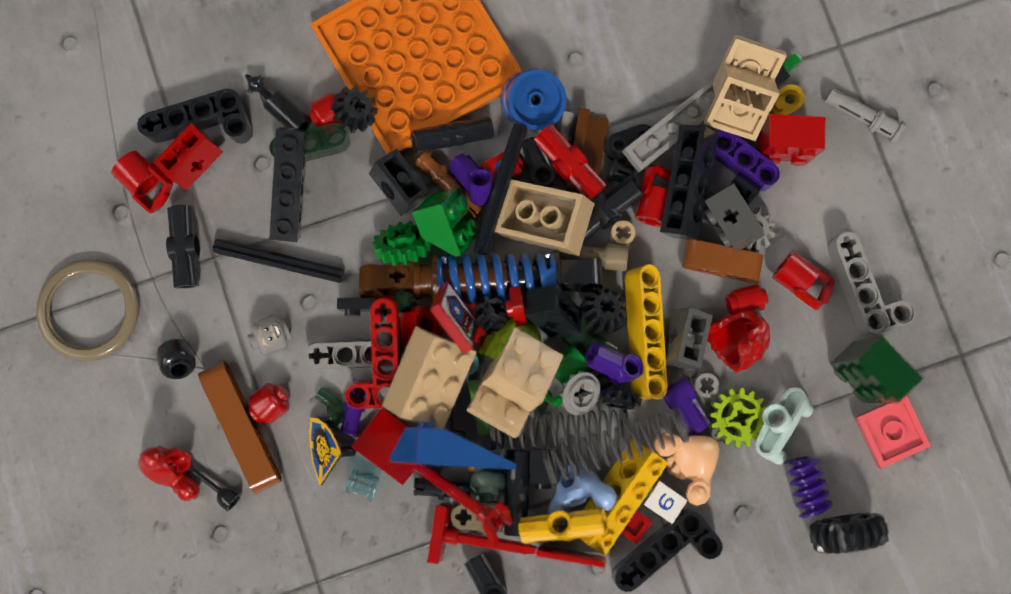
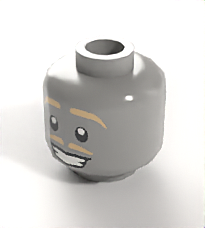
[247,316,291,355]

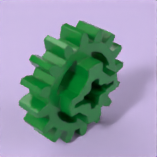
[372,221,432,266]

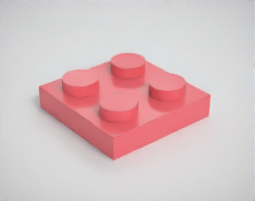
[854,396,931,469]

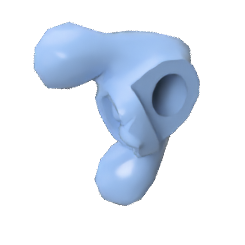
[547,461,616,527]

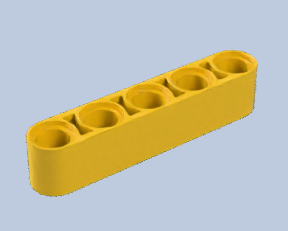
[625,264,668,400]

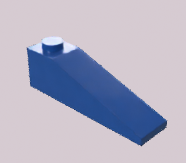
[390,422,516,470]

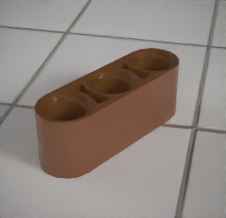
[682,240,764,283]

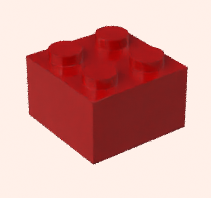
[756,114,826,166]

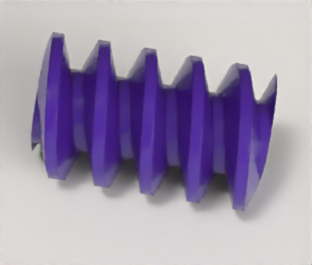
[783,456,833,518]

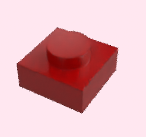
[505,286,527,327]
[621,510,653,544]

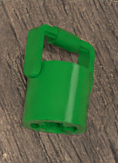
[543,344,594,407]

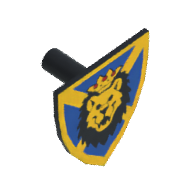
[309,417,356,486]

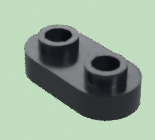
[604,124,652,161]

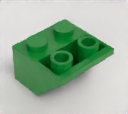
[412,187,477,257]

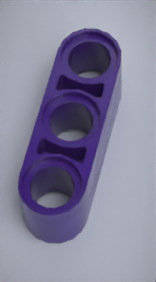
[714,130,780,191]

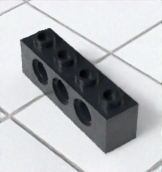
[660,124,719,241]
[269,127,308,242]

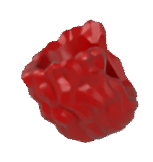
[707,310,770,373]

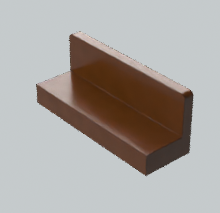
[565,108,609,194]

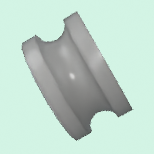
[693,372,719,398]

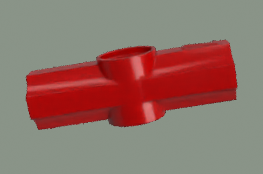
[534,124,606,200]

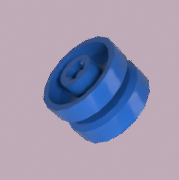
[500,69,567,130]

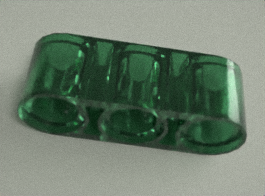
[269,123,350,161]

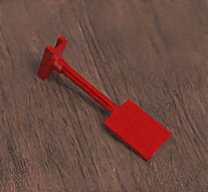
[351,408,513,545]
[427,504,606,568]

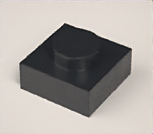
[728,171,762,205]

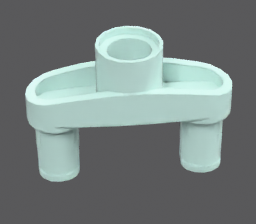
[756,387,814,465]

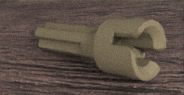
[553,243,629,271]

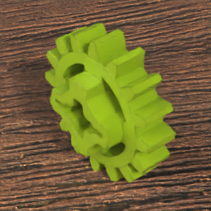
[708,388,766,448]

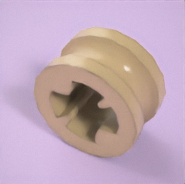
[610,220,635,245]

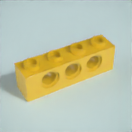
[580,438,668,556]

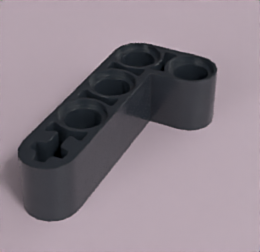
[137,88,253,144]
[612,509,723,592]

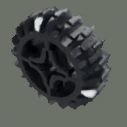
[809,512,889,554]

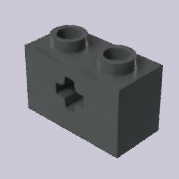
[704,184,765,252]
[665,307,713,369]

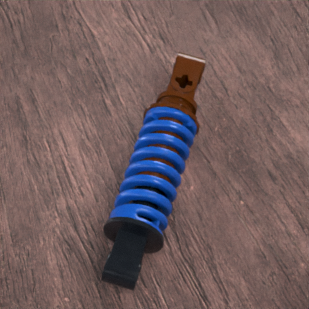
[359,251,604,304]

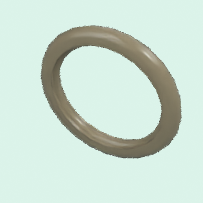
[36,260,139,361]

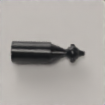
[245,74,312,130]

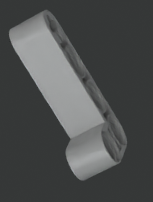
[828,232,916,336]
[304,313,407,369]

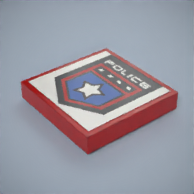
[430,281,479,354]

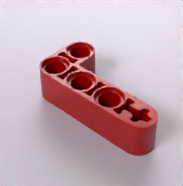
[345,295,401,409]

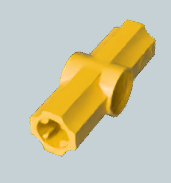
[519,508,608,544]

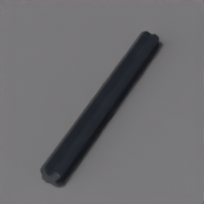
[473,123,528,255]
[213,239,345,283]

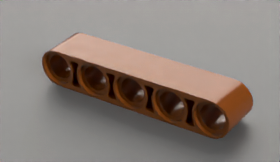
[198,361,282,494]

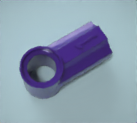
[449,153,493,205]
[584,342,644,385]
[663,377,711,436]

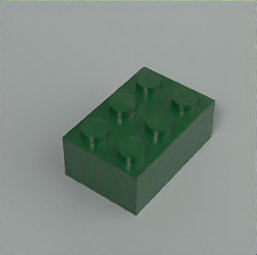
[830,336,923,403]

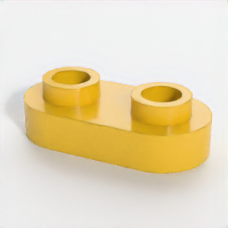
[770,84,805,115]

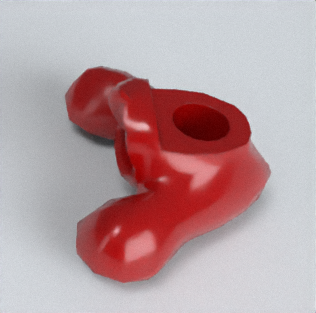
[137,446,200,501]

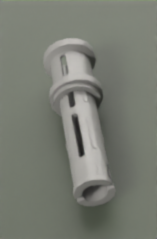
[824,87,906,144]

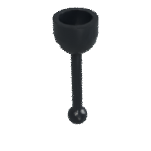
[186,461,242,512]

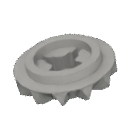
[559,371,600,416]

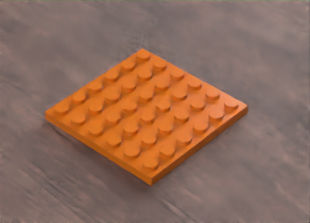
[310,0,522,155]

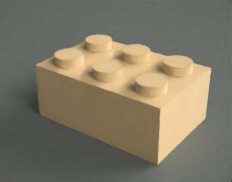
[495,180,594,256]
[382,327,476,429]

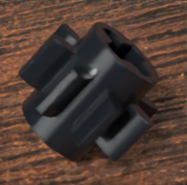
[473,296,509,332]

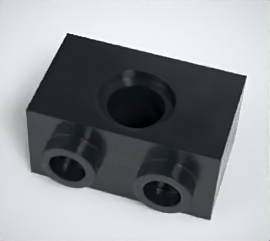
[369,148,429,216]

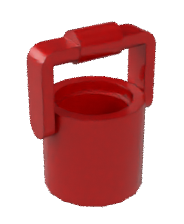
[111,151,174,213]
[634,165,671,228]
[772,250,835,310]

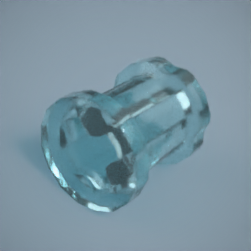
[345,469,380,502]

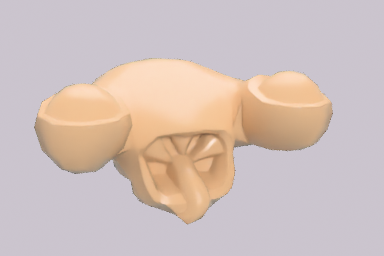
[653,432,720,506]

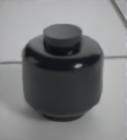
[157,339,196,380]

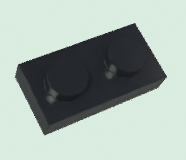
[337,298,392,317]

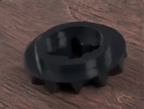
[598,389,642,410]

